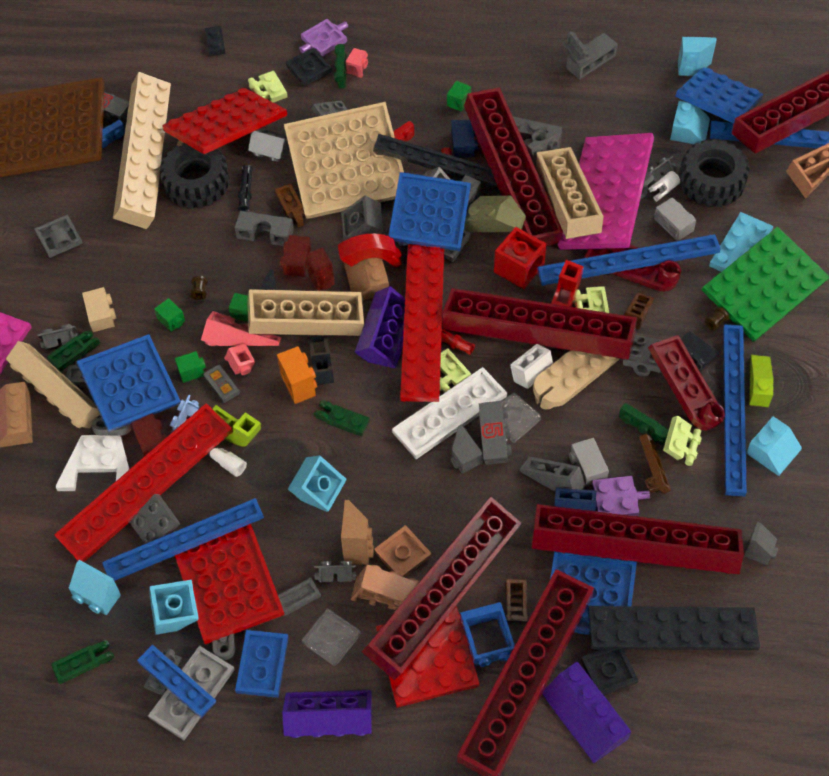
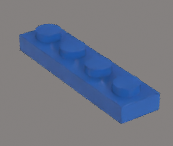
[137,645,216,718]

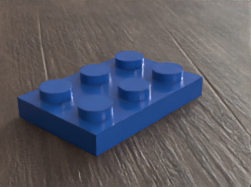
[235,630,289,698]

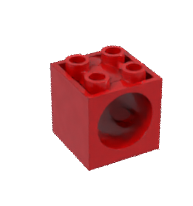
[494,227,546,289]

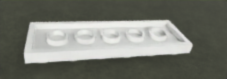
[392,367,507,459]

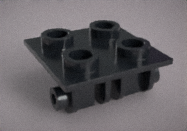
[681,331,719,372]

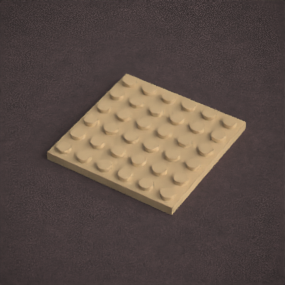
[284,102,404,219]

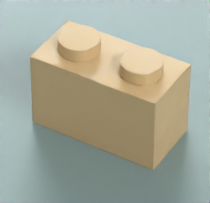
[82,287,116,332]

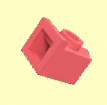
[346,48,368,78]
[224,343,255,375]

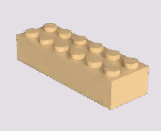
[536,147,603,239]
[247,290,364,336]

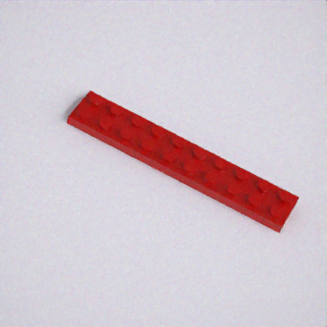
[400,244,444,402]
[54,403,233,562]

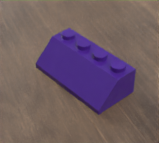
[355,286,405,368]
[542,662,631,763]
[282,690,372,738]

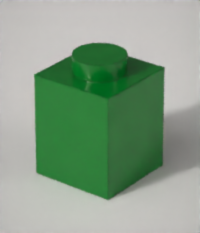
[447,81,471,112]
[228,293,248,322]
[154,298,185,332]
[175,351,206,383]

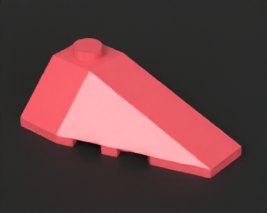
[201,311,281,346]

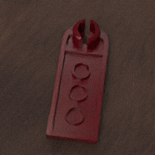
[584,245,681,292]
[648,335,725,431]

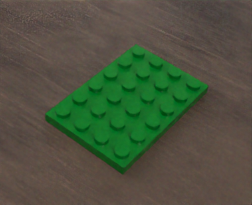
[701,227,829,342]

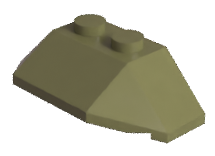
[464,196,526,232]

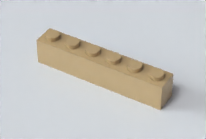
[6,341,100,429]

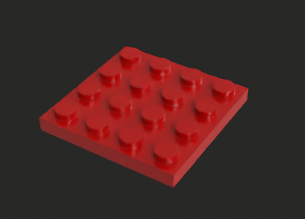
[376,606,480,708]

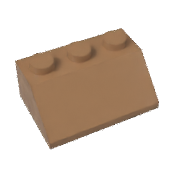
[343,258,389,301]
[0,382,33,448]
[341,500,374,565]

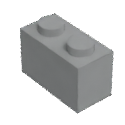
[654,197,696,241]
[569,438,609,487]

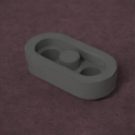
[92,417,132,436]
[212,634,235,660]

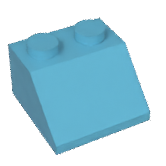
[678,37,716,76]
[670,101,710,144]
[746,416,802,476]
[288,456,347,512]
[69,560,121,615]
[149,580,199,635]

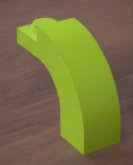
[213,405,261,446]

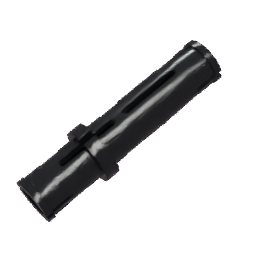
[238,165,253,212]

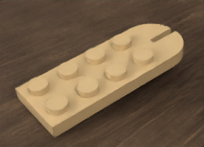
[533,350,619,409]

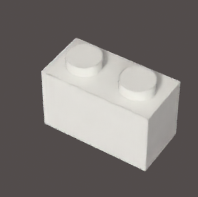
[511,344,553,389]

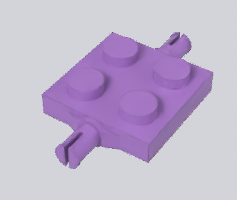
[299,19,348,56]
[592,476,650,516]

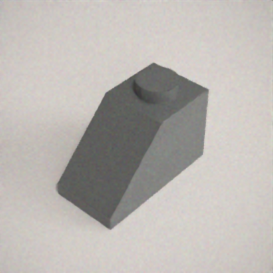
[451,424,483,474]
[744,522,778,565]

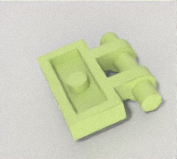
[248,71,288,103]
[573,286,609,313]
[440,349,471,393]
[663,416,702,466]

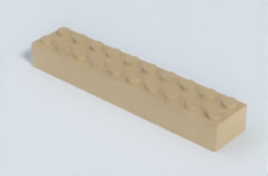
[113,72,171,229]

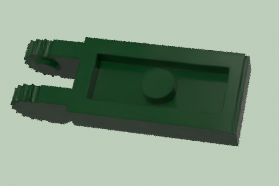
[334,44,347,89]
[46,330,100,372]
[313,400,370,436]
[618,403,668,445]
[51,640,114,684]

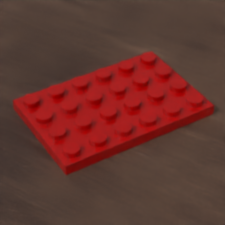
[162,88,287,154]
[175,524,285,644]

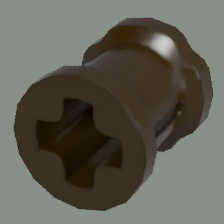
[191,276,208,300]
[704,307,729,331]

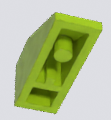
[749,355,773,407]

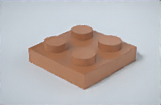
[374,525,432,578]

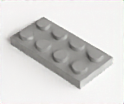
[148,646,235,740]

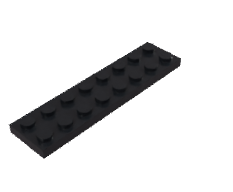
[588,606,760,650]

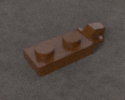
[274,183,305,227]

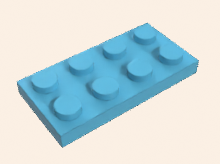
[709,212,773,272]

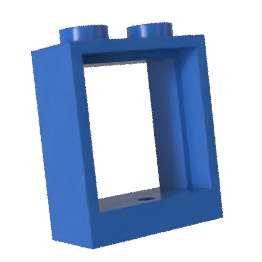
[460,602,515,667]

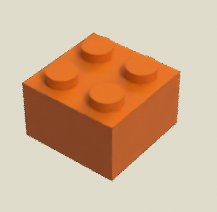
[277,347,317,404]

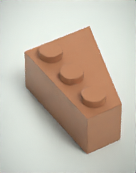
[786,143,829,198]
[350,565,419,610]

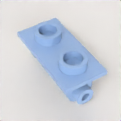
[170,395,199,434]

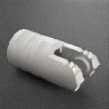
[648,171,680,202]
[210,448,247,477]

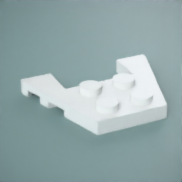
[56,435,129,491]

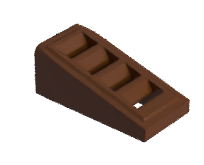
[624,292,654,329]
[505,579,527,622]

